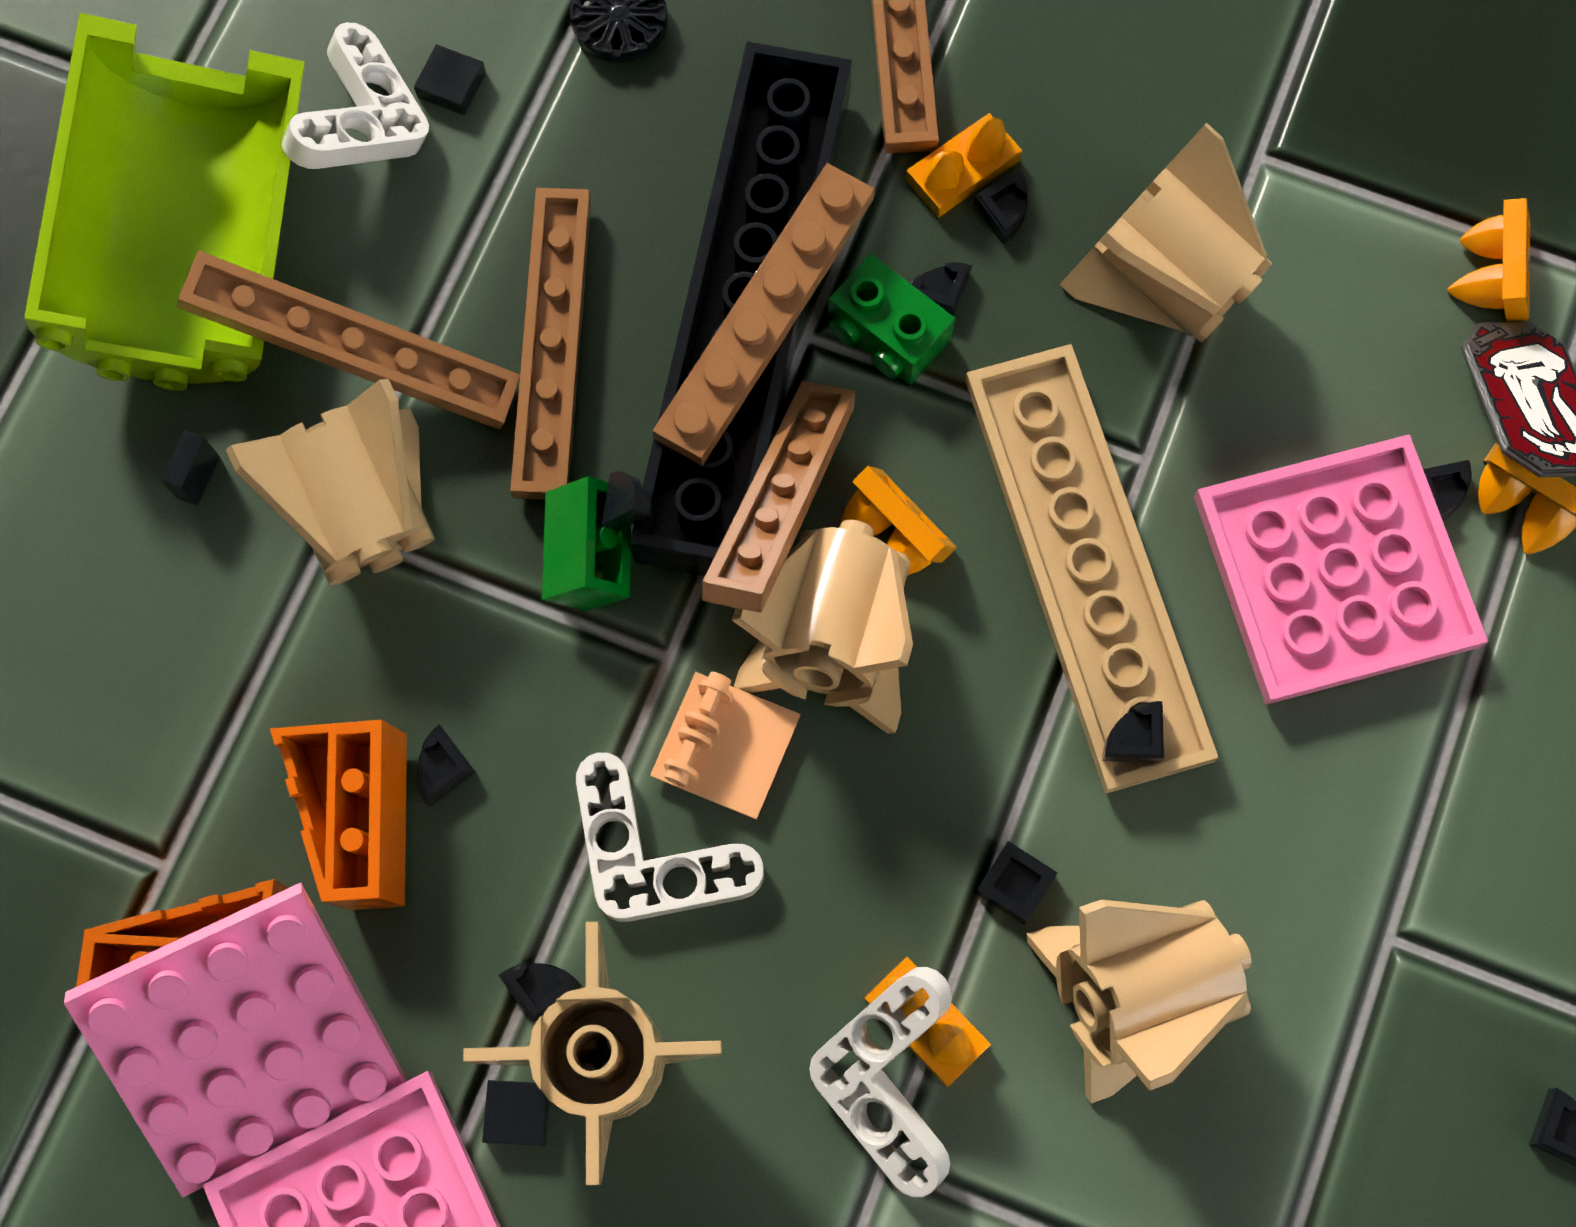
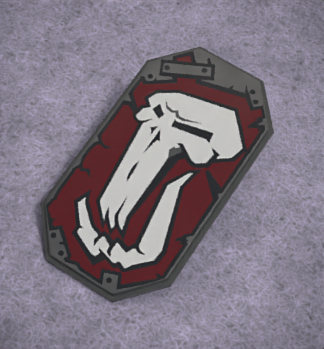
[1461,322,1576,477]

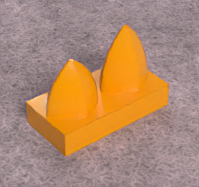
[905,113,1023,218]
[1448,198,1530,322]
[1478,442,1576,554]
[839,466,957,575]
[864,957,991,1088]

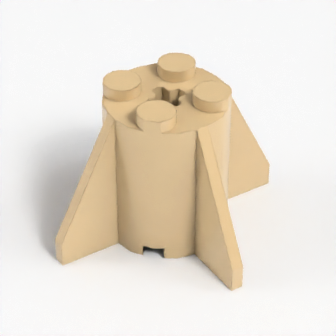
[1059,123,1272,342]
[226,378,435,586]
[732,520,913,734]
[1027,899,1252,1104]
[463,922,722,1185]

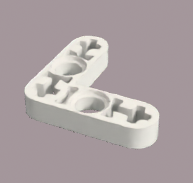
[282,22,429,169]
[576,753,764,922]
[809,967,952,1197]

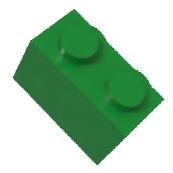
[827,253,955,386]
[542,476,631,611]

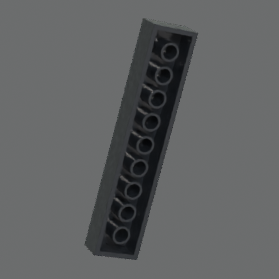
[630,41,852,576]

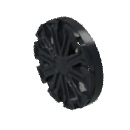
[570,0,668,63]

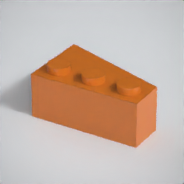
[270,720,407,910]
[76,879,289,987]

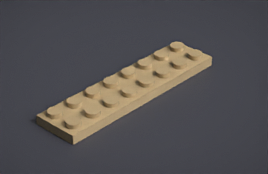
[965,344,1219,794]

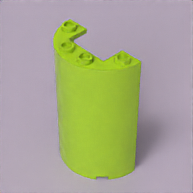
[24,12,305,391]

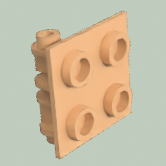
[650,672,801,820]

